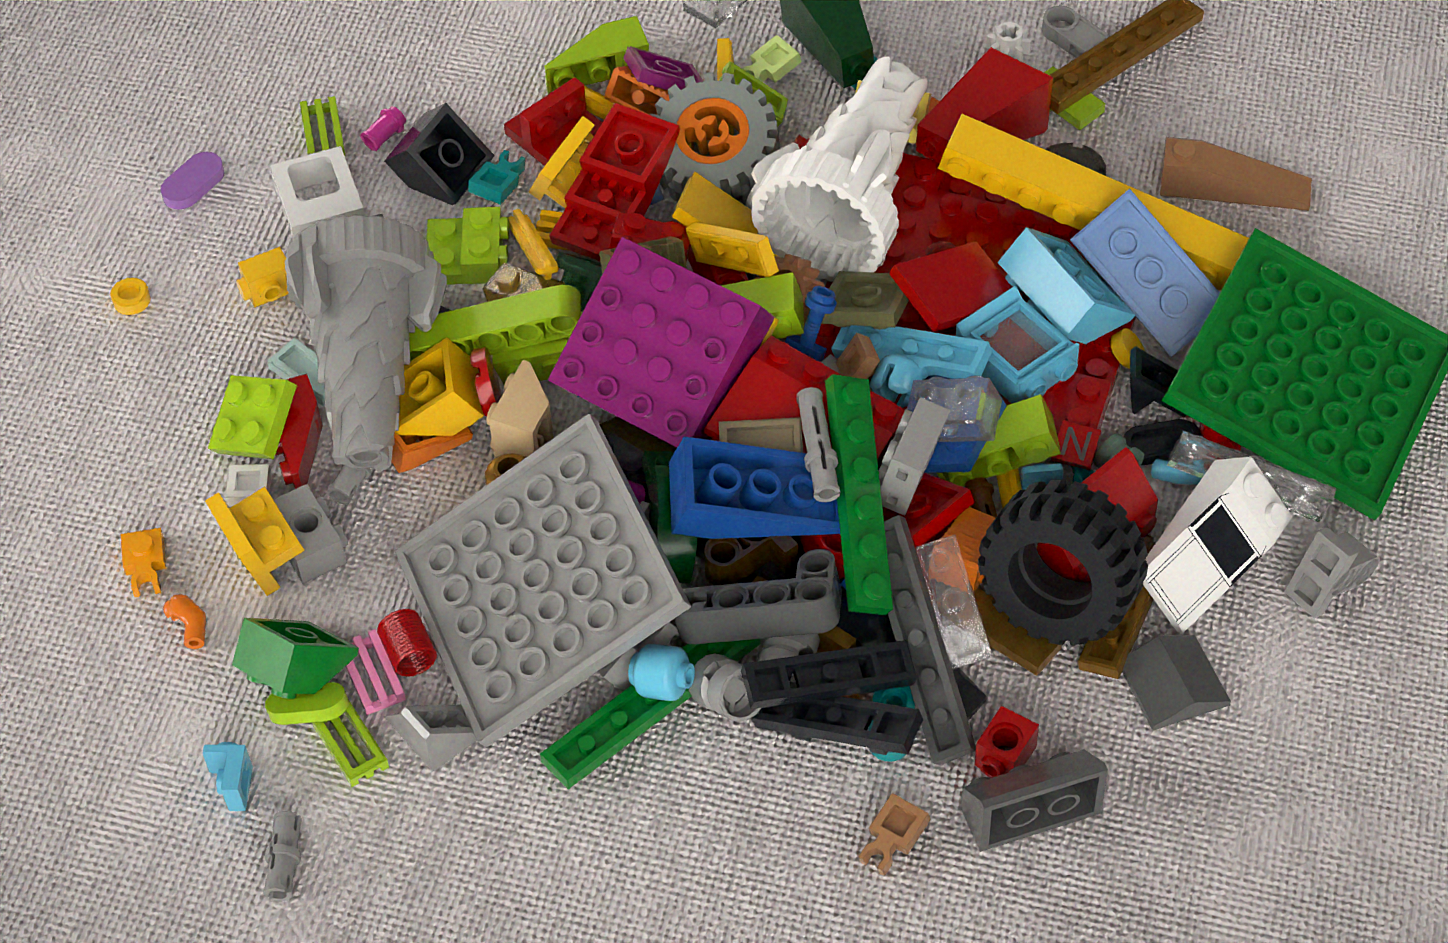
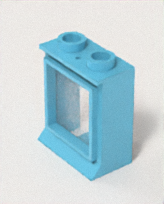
[956,285,1080,404]

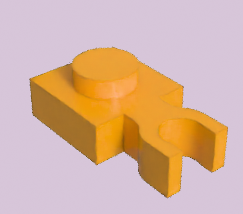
[121,527,166,597]

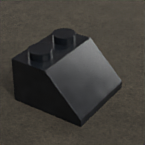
[384,103,495,205]

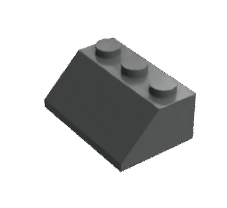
[961,749,1108,852]

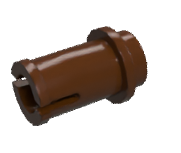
[964,477,997,518]

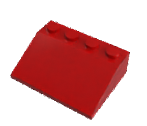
[703,336,905,469]

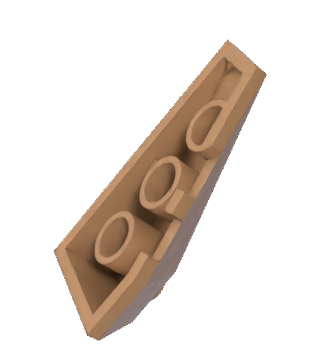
[1160,137,1312,211]

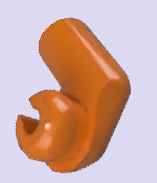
[163,594,206,649]

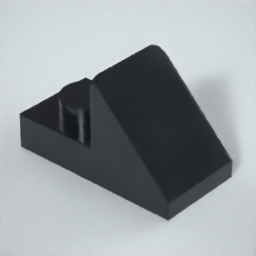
[1130,347,1187,418]

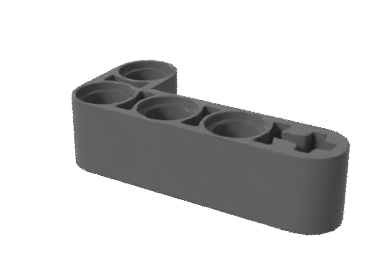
[675,549,842,644]

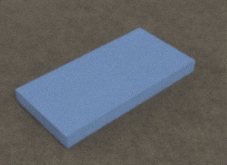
[1070,189,1220,357]

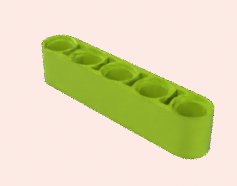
[404,285,581,365]

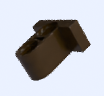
[704,536,798,586]

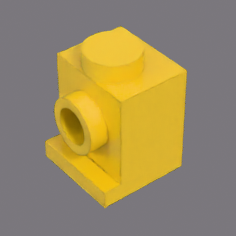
[236,247,288,307]

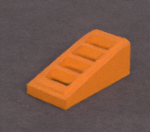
[391,427,473,473]

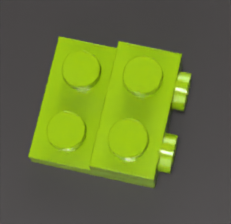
[426,207,509,285]

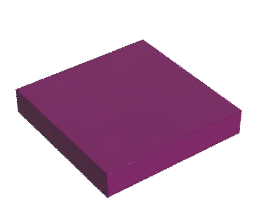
[623,46,703,90]

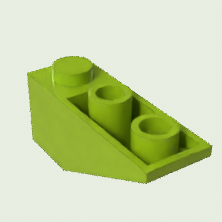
[544,16,649,94]
[937,394,1061,487]

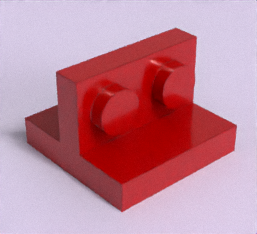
[504,77,602,166]
[882,473,975,556]

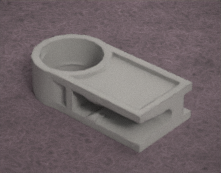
[1042,5,1110,58]

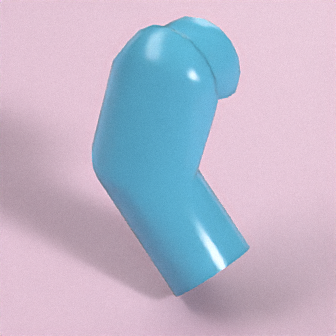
[1151,457,1212,485]

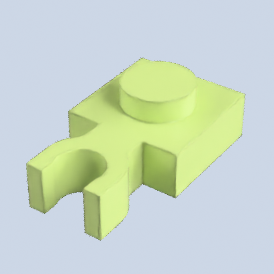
[742,35,802,83]

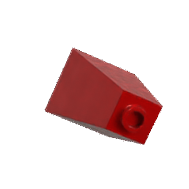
[916,47,1053,163]

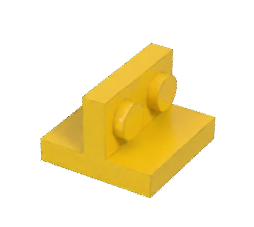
[529,116,594,209]
[205,486,305,596]

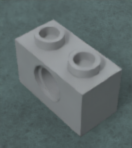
[274,484,348,584]

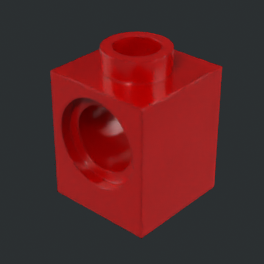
[974,705,1039,778]

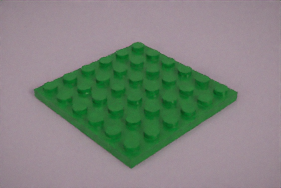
[1162,228,1448,521]

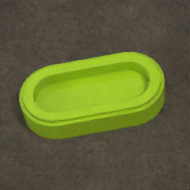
[265,682,349,725]

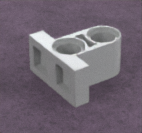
[1284,526,1380,618]

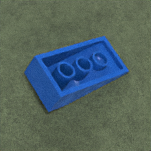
[669,437,840,539]

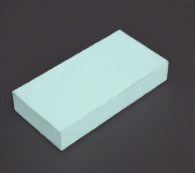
[267,337,325,407]

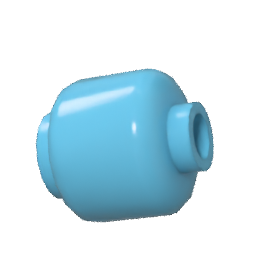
[628,644,695,701]

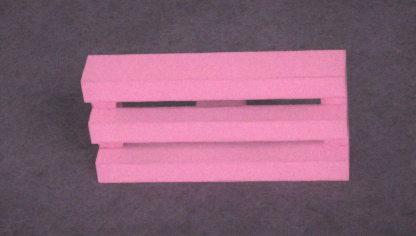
[345,629,406,715]

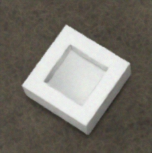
[226,464,272,506]

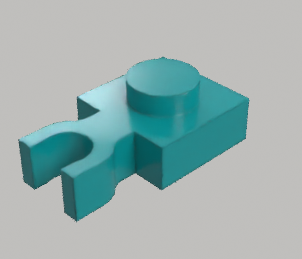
[468,150,526,205]

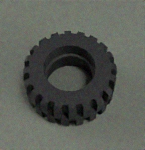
[978,480,1148,645]

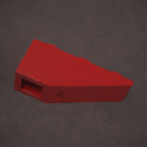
[275,373,323,489]

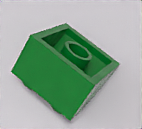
[232,618,359,699]

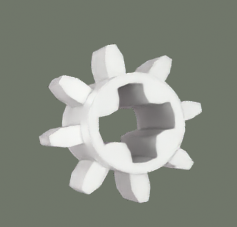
[986,22,1031,62]

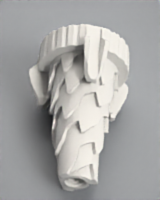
[751,57,927,282]

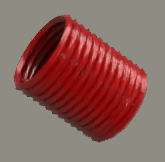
[377,609,437,677]

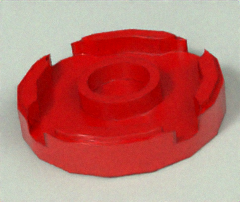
[470,346,502,417]

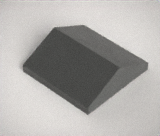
[1122,635,1231,731]

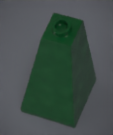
[780,0,874,88]

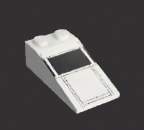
[1143,457,1293,633]

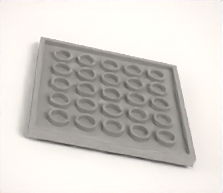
[395,413,691,748]

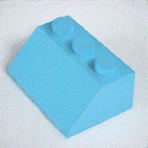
[998,227,1136,344]

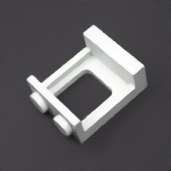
[270,146,365,239]

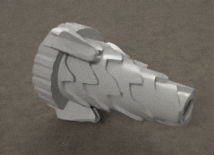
[285,215,447,472]

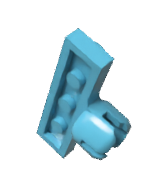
[831,325,992,408]

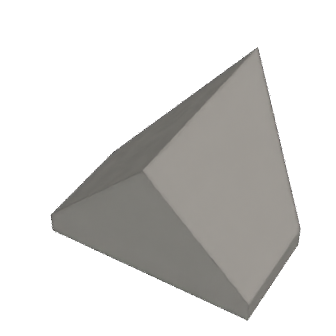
[384,705,477,772]

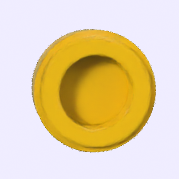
[110,278,151,315]
[1110,328,1145,369]

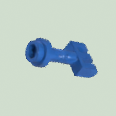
[785,286,837,362]

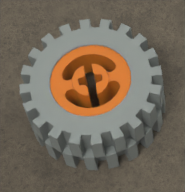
[650,72,780,206]

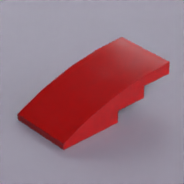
[549,103,680,262]

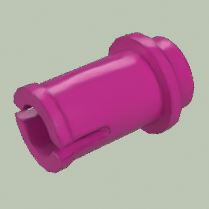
[360,106,406,151]

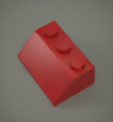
[1037,447,1158,582]

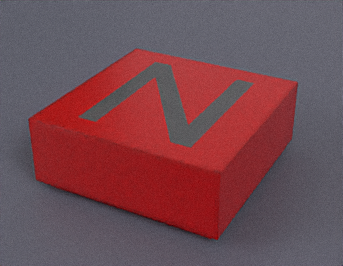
[1051,420,1102,471]

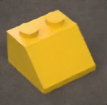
[395,337,484,436]

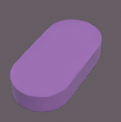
[160,152,224,210]

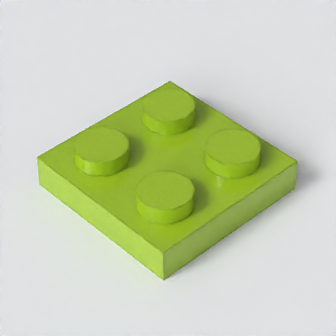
[208,375,297,460]

